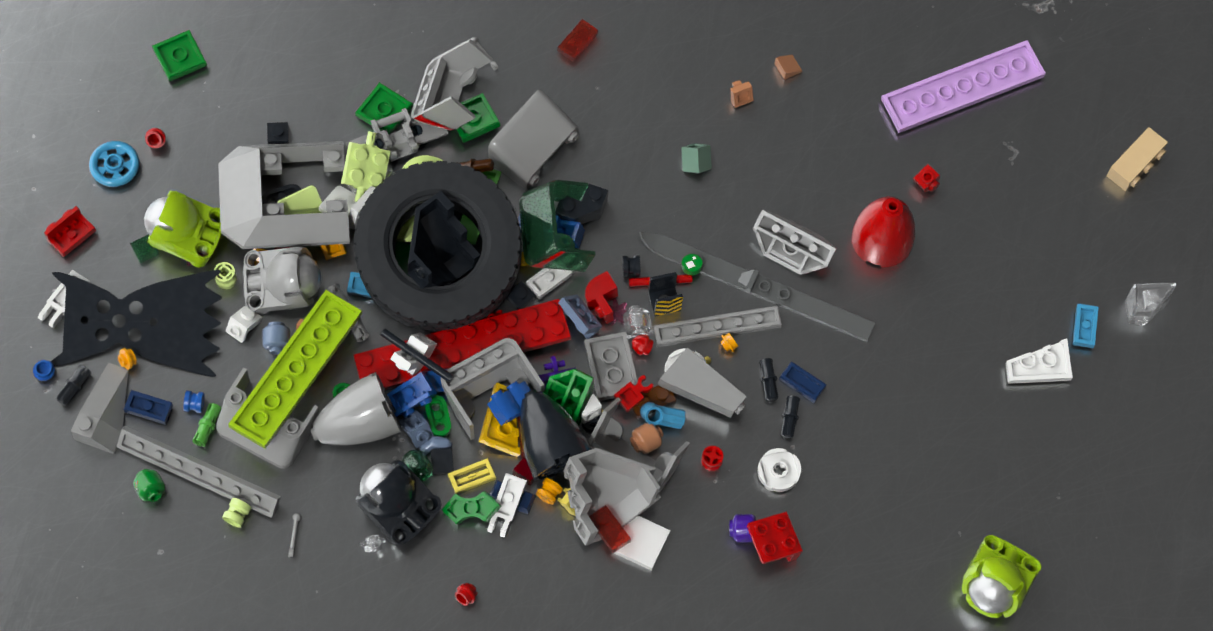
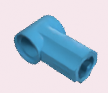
[640,402,686,429]

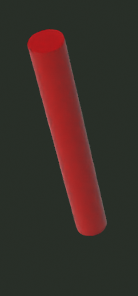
[629,275,692,287]

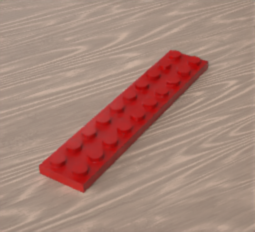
[354,299,571,391]

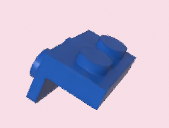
[387,371,437,418]

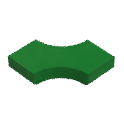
[442,491,501,525]

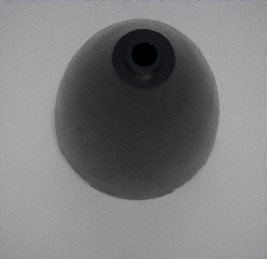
[520,389,592,481]

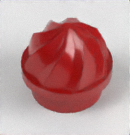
[145,128,166,148]
[632,335,653,356]
[455,583,478,606]

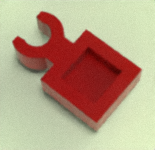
[614,375,653,413]

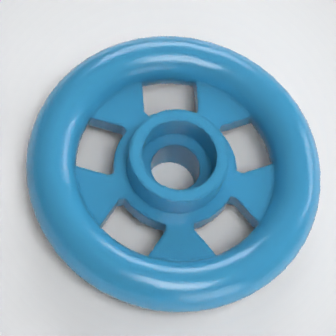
[89,141,139,187]

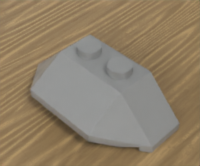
[753,209,837,275]

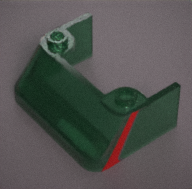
[519,180,596,272]

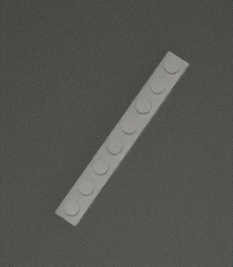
[117,426,281,518]

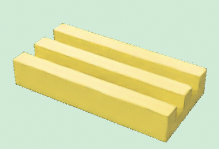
[448,458,496,494]

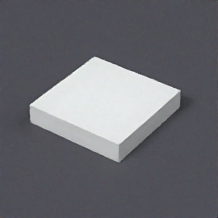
[612,516,670,571]

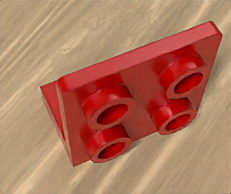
[747,511,803,564]

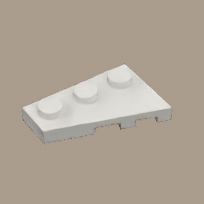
[1006,338,1073,384]

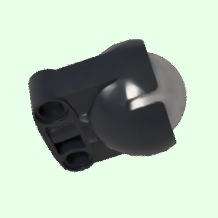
[355,460,442,545]

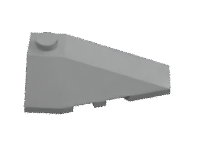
[71,363,129,454]

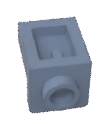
[399,410,434,448]

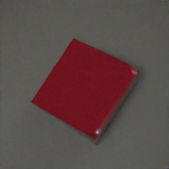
[512,457,534,486]

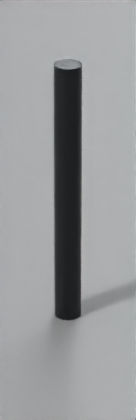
[380,329,454,383]

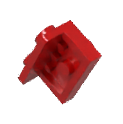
[44,206,96,257]

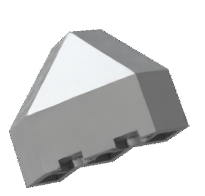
[564,448,661,546]

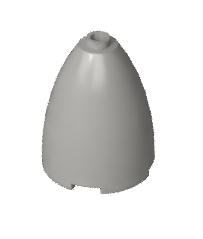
[310,372,401,445]

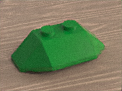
[543,368,594,426]

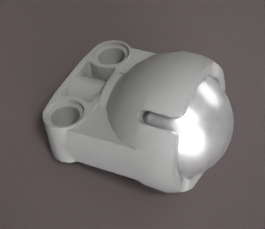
[243,247,322,314]

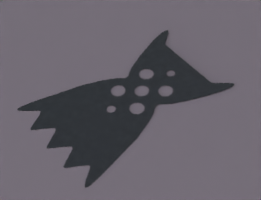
[50,270,222,377]

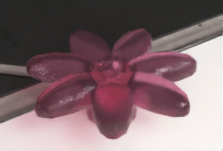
[609,299,630,325]

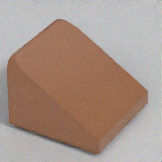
[775,55,802,80]

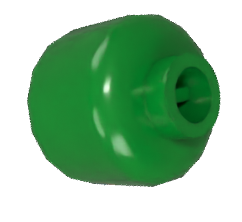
[133,469,165,502]

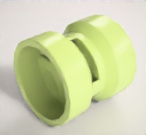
[214,262,237,290]
[222,498,252,528]

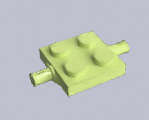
[341,131,390,202]

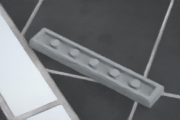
[653,305,782,348]

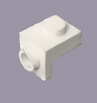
[226,305,262,343]

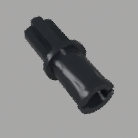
[759,358,778,401]
[56,365,91,405]
[781,395,800,438]

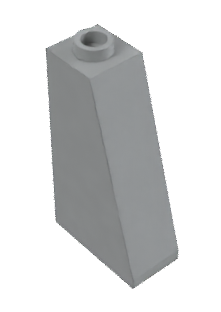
[658,347,747,418]

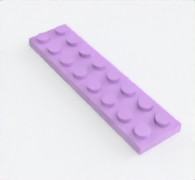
[881,40,1046,133]

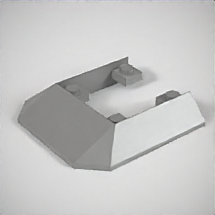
[218,141,350,249]

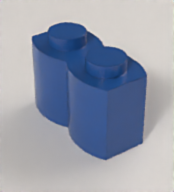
[487,381,531,426]

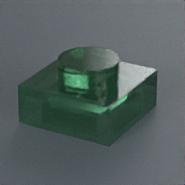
[130,234,159,263]

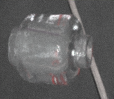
[623,305,652,338]

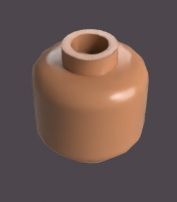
[630,423,663,454]

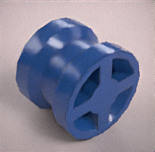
[183,390,205,413]

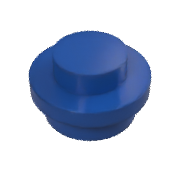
[33,360,55,381]

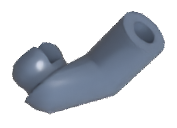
[419,436,452,456]

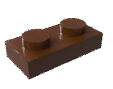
[632,385,676,419]

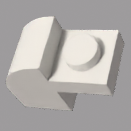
[391,332,437,375]

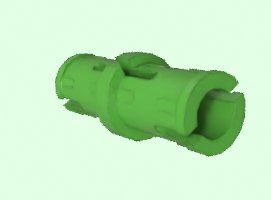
[192,403,221,447]

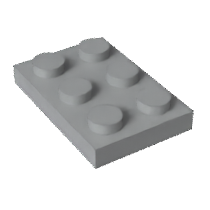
[584,332,637,401]

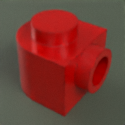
[913,164,940,192]

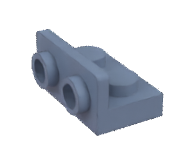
[558,294,602,339]

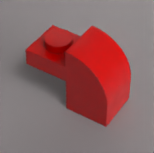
[585,271,618,324]

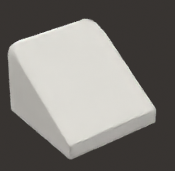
[581,394,602,424]

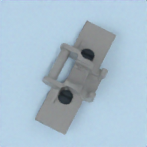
[345,108,448,161]

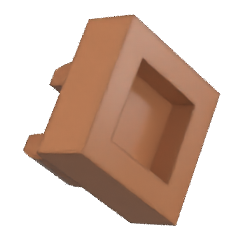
[730,80,753,108]

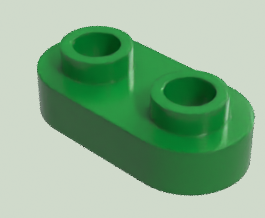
[425,395,451,437]

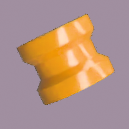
[536,478,563,505]

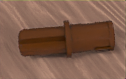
[456,159,494,172]

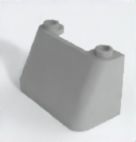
[488,90,579,191]

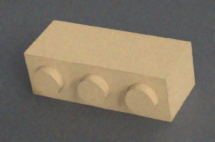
[1107,127,1168,191]

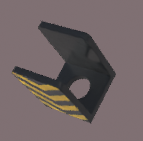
[648,272,683,316]

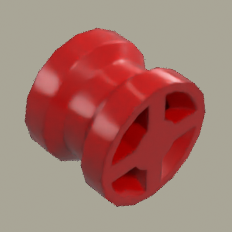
[701,446,724,471]

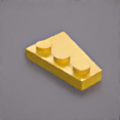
[478,383,520,457]

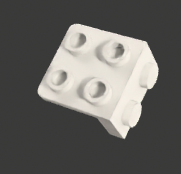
[319,186,375,230]

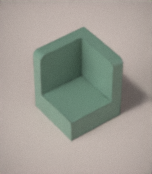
[681,143,712,173]

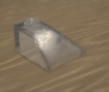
[1125,282,1176,326]

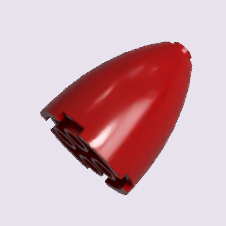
[851,196,915,267]

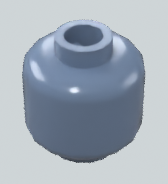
[262,322,290,355]

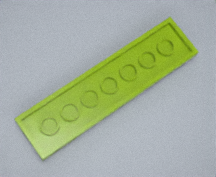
[228,290,362,449]

